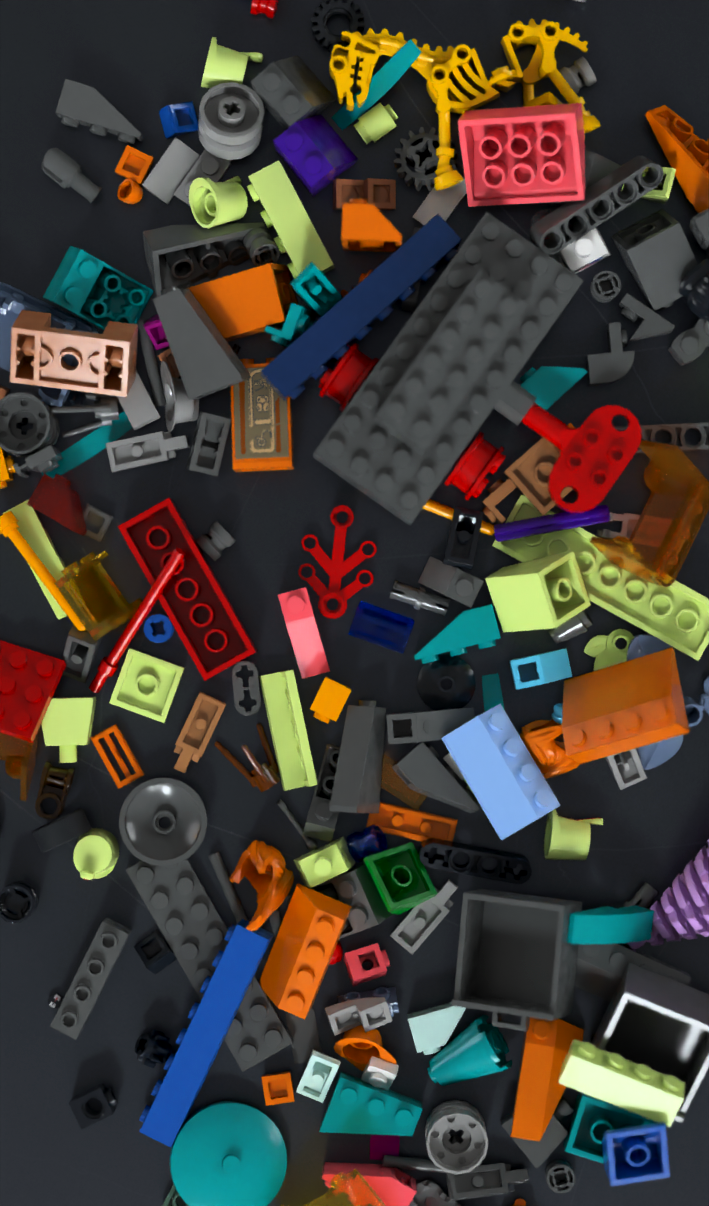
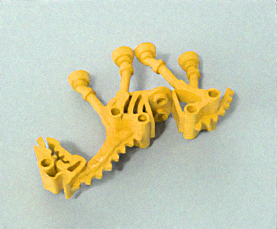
[329,19,601,191]

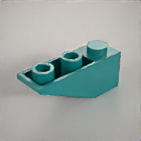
[414,604,501,664]

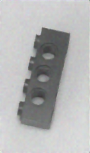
[50,917,132,1039]

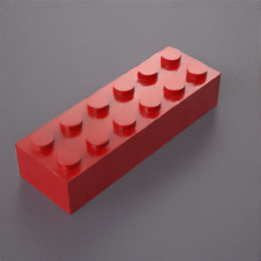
[118,498,257,681]

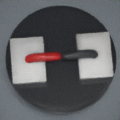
[48,994,62,1008]

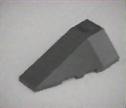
[143,222,265,298]

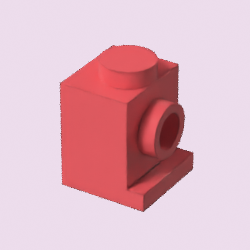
[344,943,390,987]

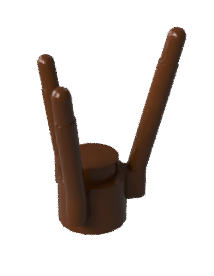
[214,723,280,792]

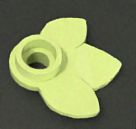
[584,629,634,671]

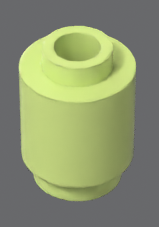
[353,102,398,144]

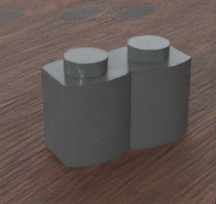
[668,318,709,366]

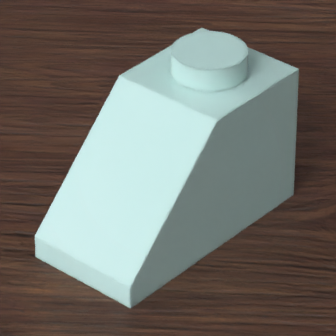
[407,1002,466,1055]

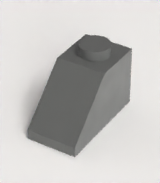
[418,556,484,608]
[62,612,107,683]

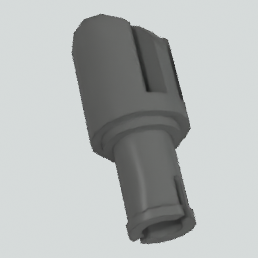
[41,148,102,203]

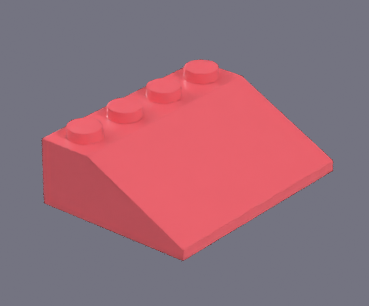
[458,103,585,207]

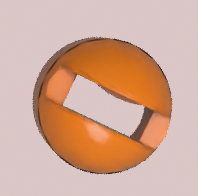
[117,178,143,204]

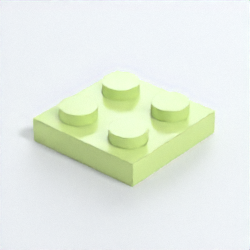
[109,648,185,723]

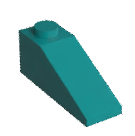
[290,262,343,318]

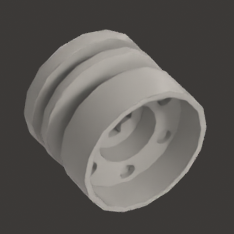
[425,1100,489,1174]

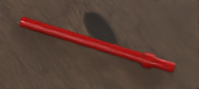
[89,548,186,693]

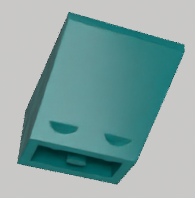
[43,246,154,330]

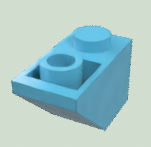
[509,648,573,690]

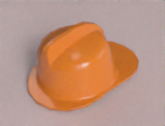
[334,1025,397,1071]

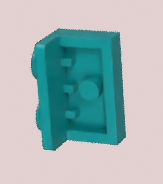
[264,303,317,347]

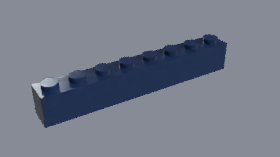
[261,214,462,401]

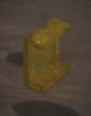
[55,550,142,641]

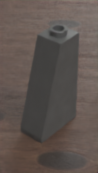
[153,285,251,400]
[329,700,386,813]

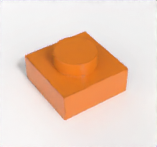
[115,145,154,186]
[261,1071,295,1106]

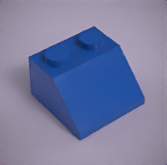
[602,1122,670,1186]

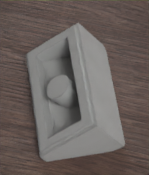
[142,137,200,205]

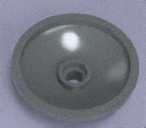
[119,778,208,866]

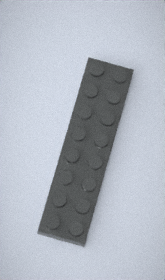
[126,859,294,1072]

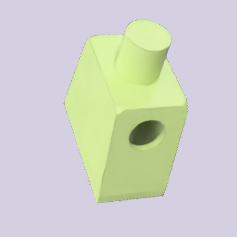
[41,697,96,763]
[293,837,356,888]

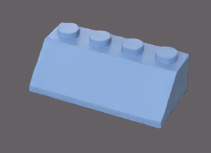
[441,704,561,840]

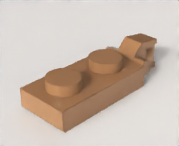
[174,691,227,773]

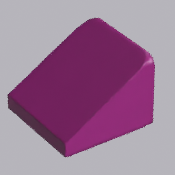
[143,314,169,350]
[369,1134,400,1160]

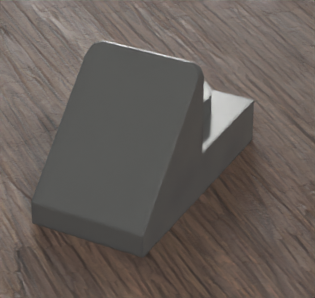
[618,293,675,341]

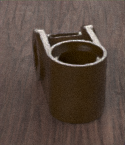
[35,761,75,819]

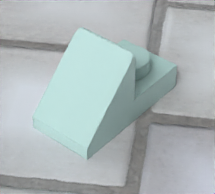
[296,1050,341,1103]

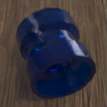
[346,824,387,862]

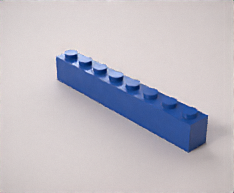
[139,919,274,1148]

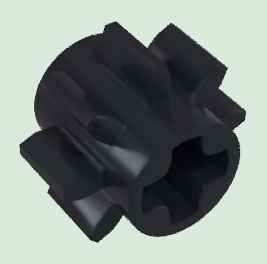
[135,1029,172,1068]

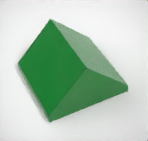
[363,842,437,915]

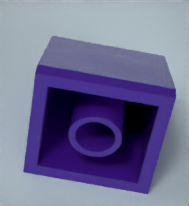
[273,115,358,197]

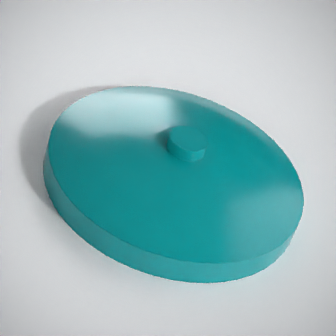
[169,1101,287,1206]

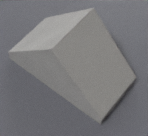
[605,748,647,790]

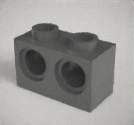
[186,412,231,477]

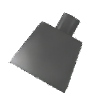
[500,1097,574,1169]

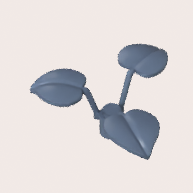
[627,634,709,770]

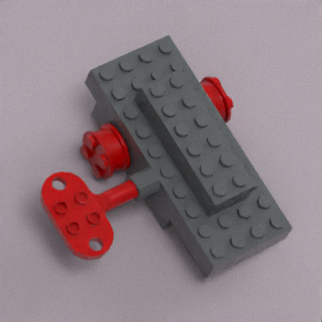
[313,212,642,525]

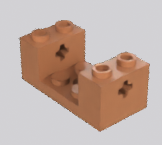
[10,310,138,397]

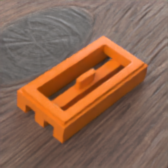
[90,724,145,789]

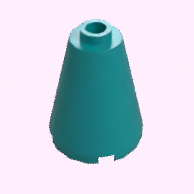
[427,1015,512,1086]

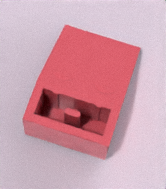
[322,1162,417,1206]

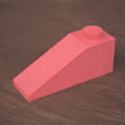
[278,587,330,679]

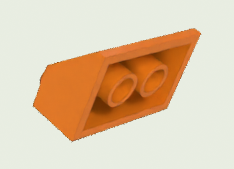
[342,198,402,252]

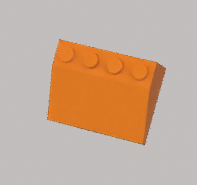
[562,648,690,764]

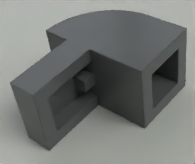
[586,322,635,386]

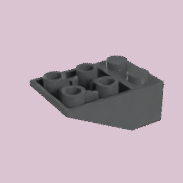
[285,863,393,939]

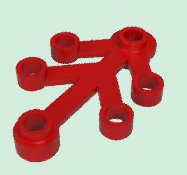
[298,505,377,619]

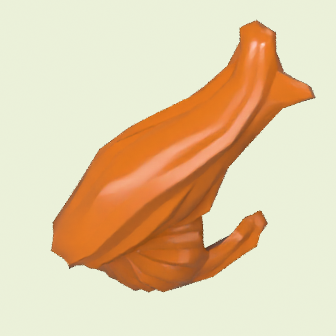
[519,719,580,779]
[229,840,294,931]

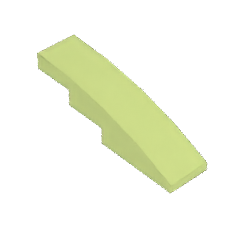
[3,499,85,620]

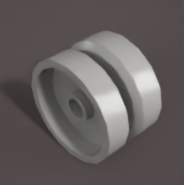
[198,82,264,160]

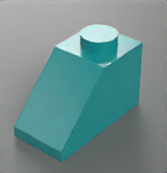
[520,366,587,410]

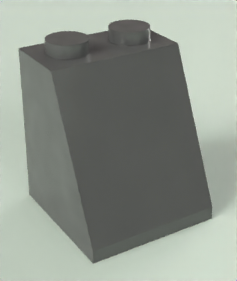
[251,55,337,131]
[611,209,698,311]

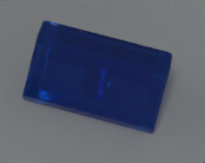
[348,601,415,654]

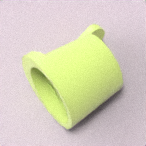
[201,37,264,88]
[189,176,248,228]
[544,809,603,860]
[73,828,119,880]

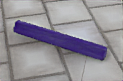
[494,505,610,542]

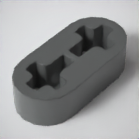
[232,660,261,716]

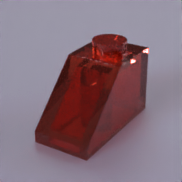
[27,473,87,536]

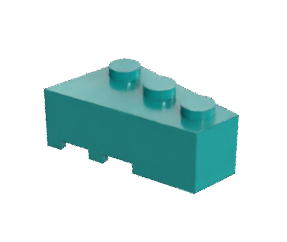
[319,1071,423,1136]

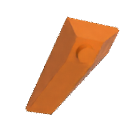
[645,105,709,214]
[510,1017,584,1142]

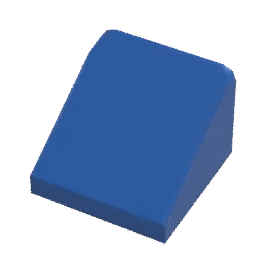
[159,101,198,138]

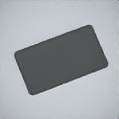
[285,1008,322,1064]

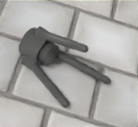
[50,390,119,438]

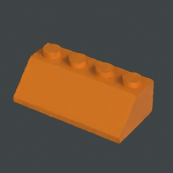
[259,883,352,1020]

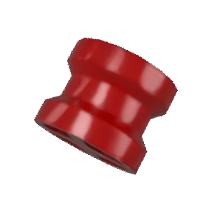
[250,0,279,19]

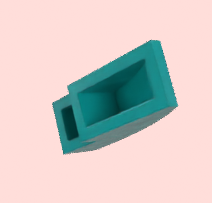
[567,905,654,944]

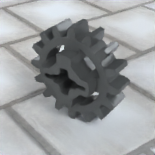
[394,127,458,191]

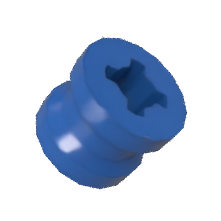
[144,614,174,643]

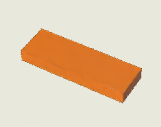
[366,801,458,842]

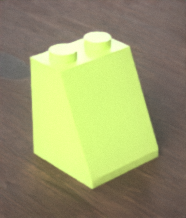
[485,551,591,632]

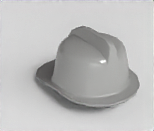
[160,361,199,432]

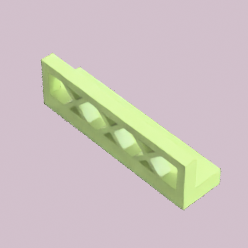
[259,670,318,791]

